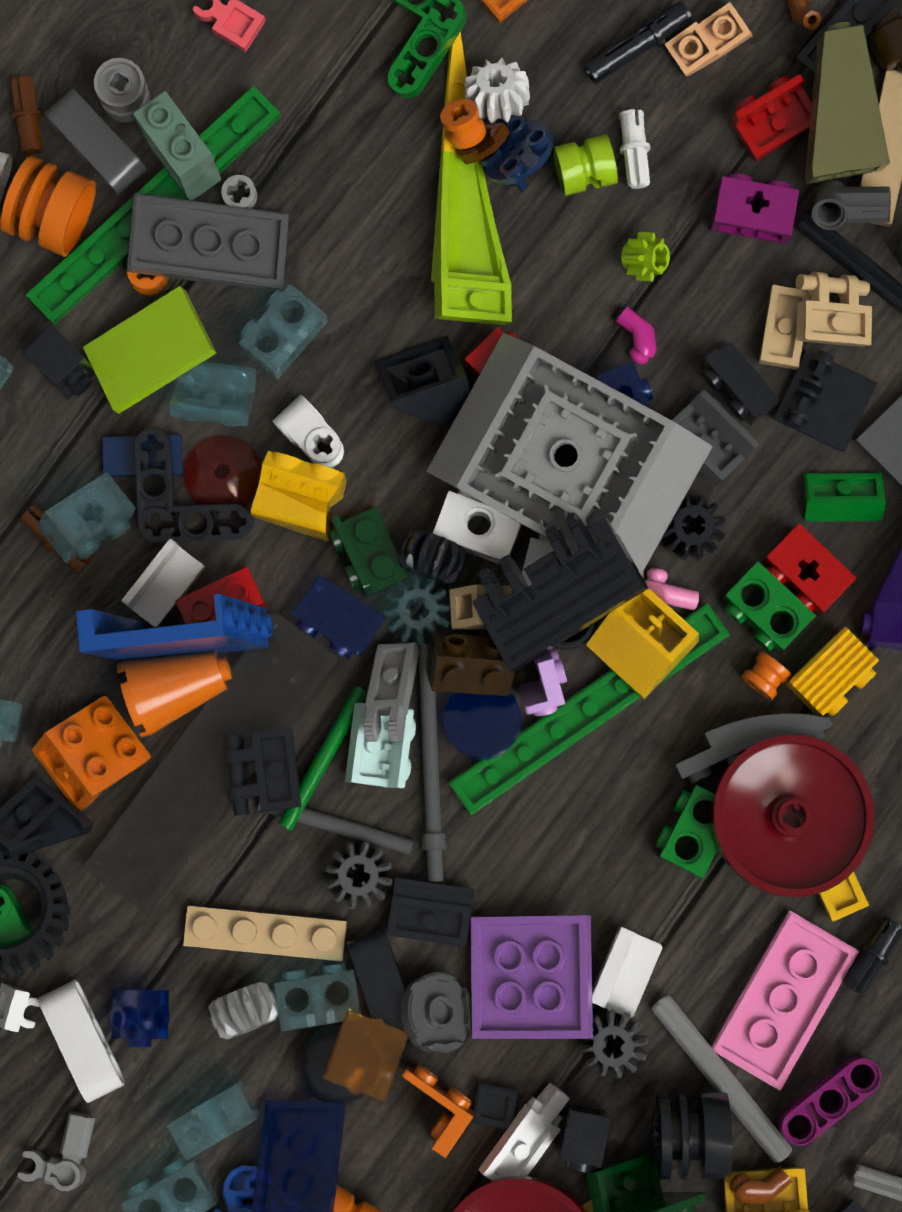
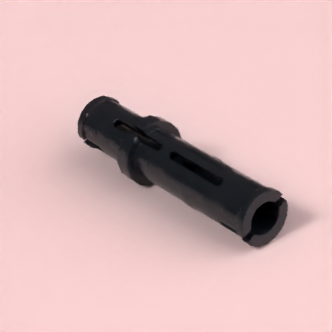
[583,1,693,85]

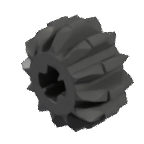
[325,842,393,909]
[580,1008,649,1079]

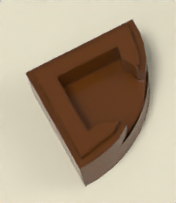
[459,123,510,164]

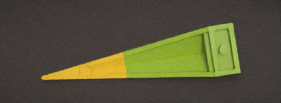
[431,32,512,325]

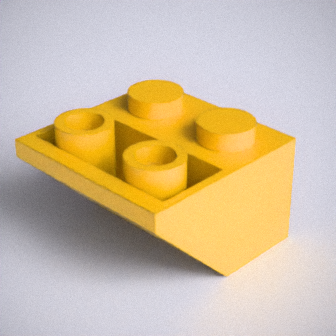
[586,588,699,699]

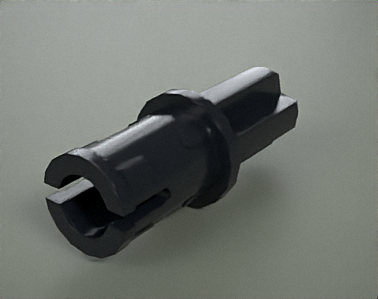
[844,916,902,994]

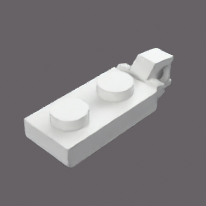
[478,1083,570,1180]

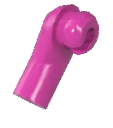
[616,307,657,364]

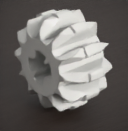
[464,58,530,124]

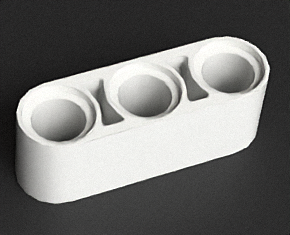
[38,980,125,1103]

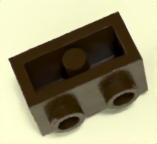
[425,632,515,696]

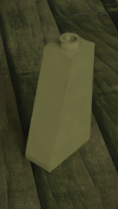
[805,22,890,184]

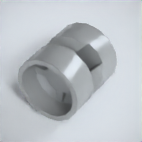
[94,58,150,123]

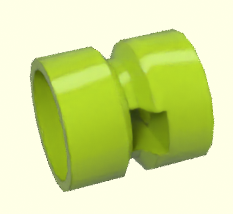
[553,134,618,196]

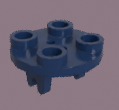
[480,116,554,192]

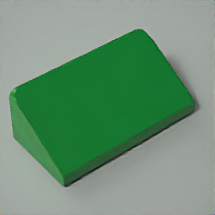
[803,473,886,522]

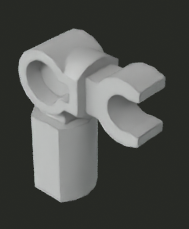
[17,1112,96,1191]

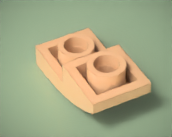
[665,2,753,77]

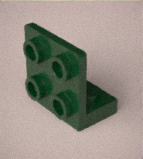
[328,507,409,598]

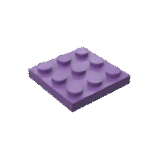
[471,915,593,1039]

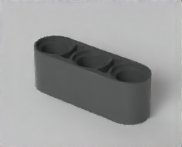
[43,88,147,196]

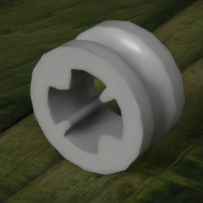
[221,175,257,209]

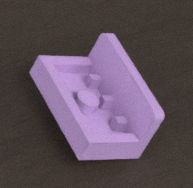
[517,649,567,716]

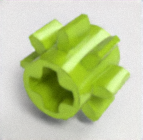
[621,232,670,282]

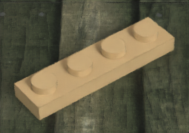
[183,906,347,961]

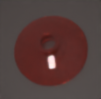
[184,436,262,513]

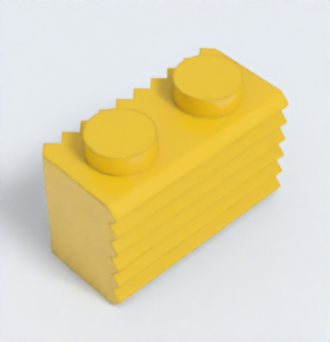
[785,627,879,717]

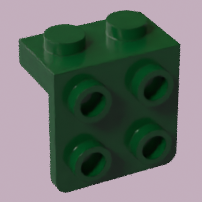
[586,1152,706,1212]

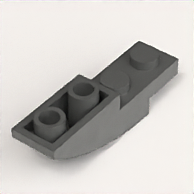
[672,714,833,784]

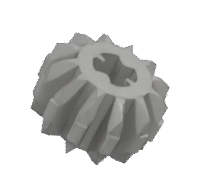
[208,982,279,1039]

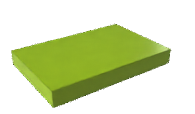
[83,286,216,414]

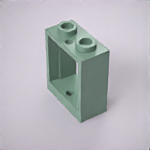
[133,91,221,201]

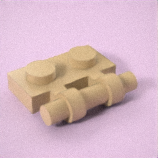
[796,271,872,347]

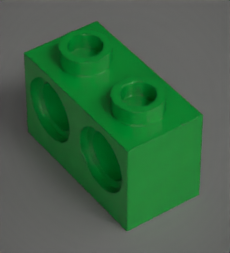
[721,561,816,653]
[655,785,718,879]

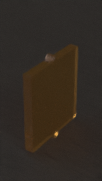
[323,1010,408,1101]

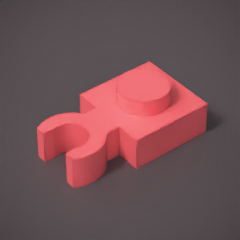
[193,0,266,53]

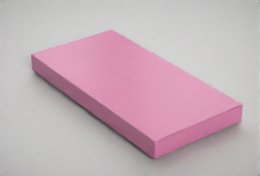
[711,910,859,1091]

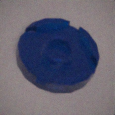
[443,693,523,760]

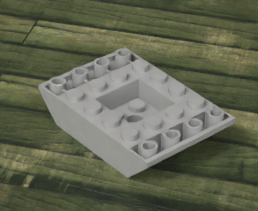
[426,333,713,575]

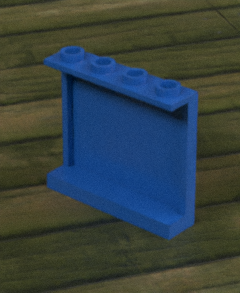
[76,594,273,661]

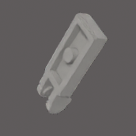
[364,643,420,742]

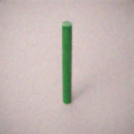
[278,686,368,832]

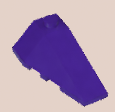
[860,541,902,651]

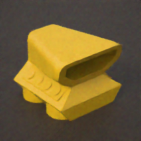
[250,451,347,542]

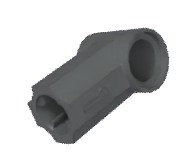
[812,180,891,230]

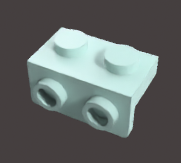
[345,703,416,788]

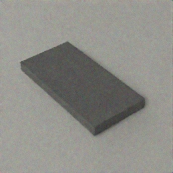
[126,193,289,292]

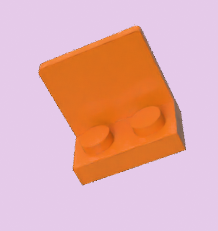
[31,696,151,812]
[401,1063,474,1158]

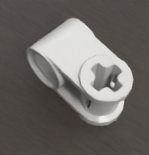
[272,394,344,468]

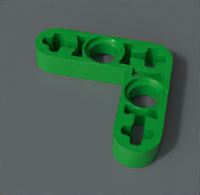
[388,0,467,99]

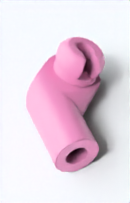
[644,568,699,610]

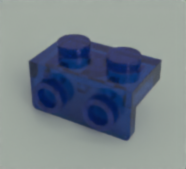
[291,575,386,659]

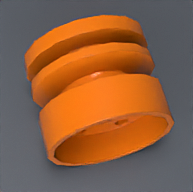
[0,155,96,257]

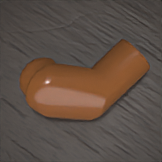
[787,0,821,30]
[730,1166,793,1205]

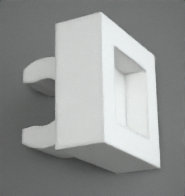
[0,983,40,1032]

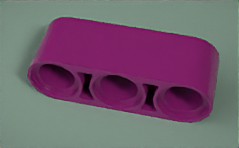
[777,1056,882,1146]

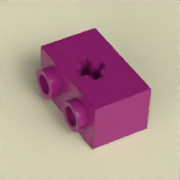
[711,173,799,245]

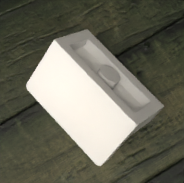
[122,538,206,628]
[592,926,662,1018]

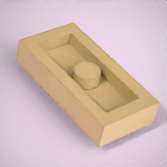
[758,285,811,370]

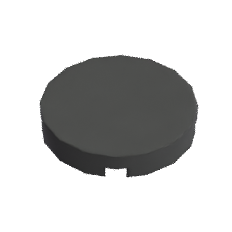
[400,972,472,1054]

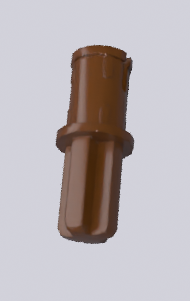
[10,75,44,155]

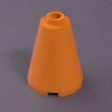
[117,651,233,737]

